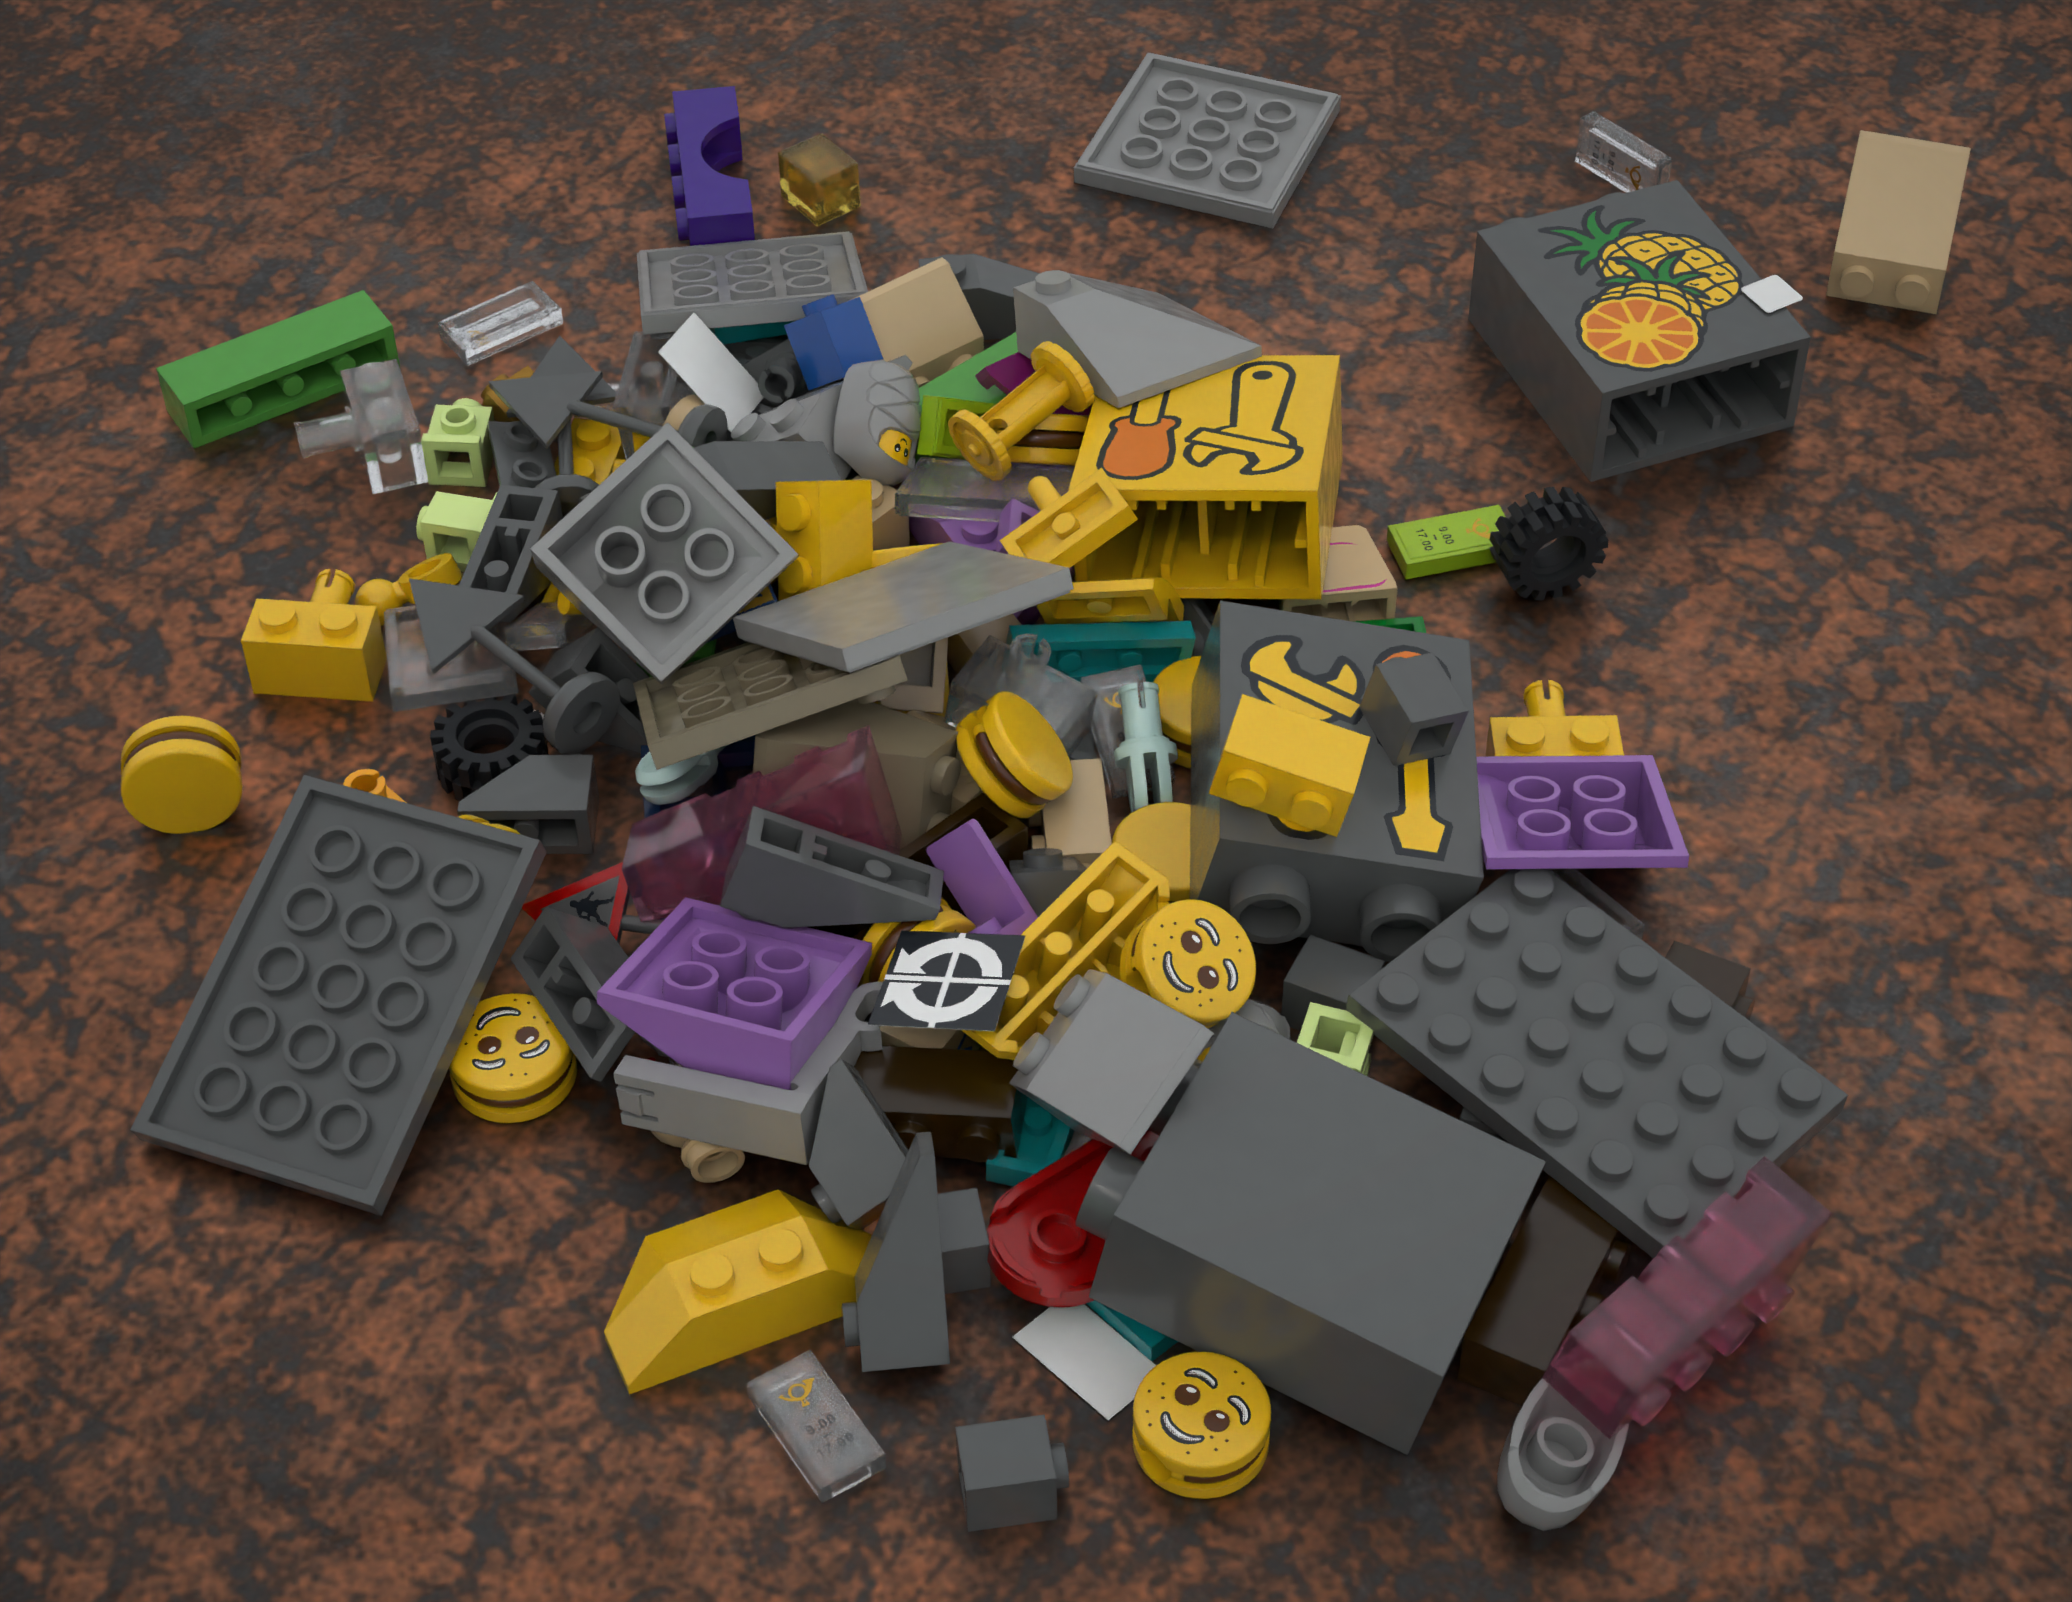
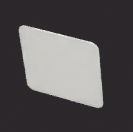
[1741,275,1803,313]

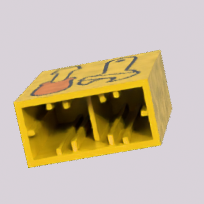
[1068,355,1343,600]

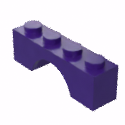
[664,86,755,246]

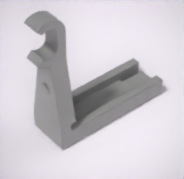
[613,982,883,1165]

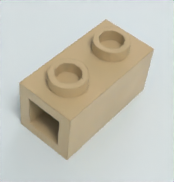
[1028,758,1112,868]

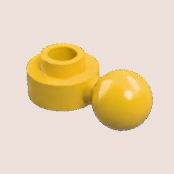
[355,553,463,626]

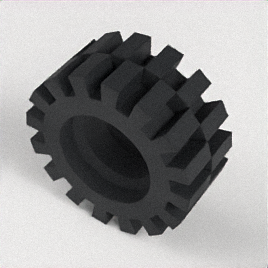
[1489,486,1609,600]
[430,691,549,801]

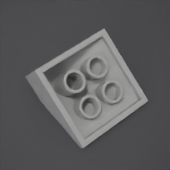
[1013,270,1262,408]
[530,422,798,684]

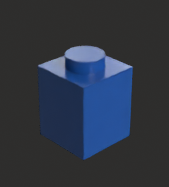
[784,294,884,390]

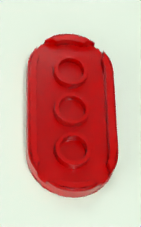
[986,1130,1159,1307]

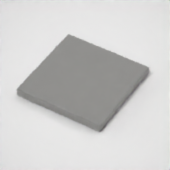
[1074,53,1341,229]
[637,231,868,335]
[733,541,1074,673]

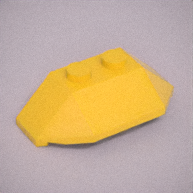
[961,840,1170,1060]
[604,1189,872,1395]

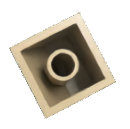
[1826,130,1971,314]

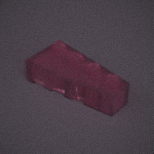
[622,725,902,922]
[1542,1156,1832,1439]

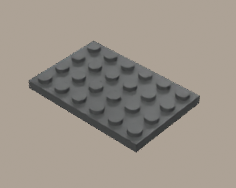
[130,775,547,1216]
[1346,869,1848,1268]

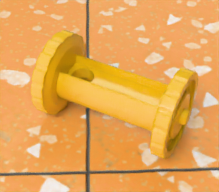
[948,341,1095,481]

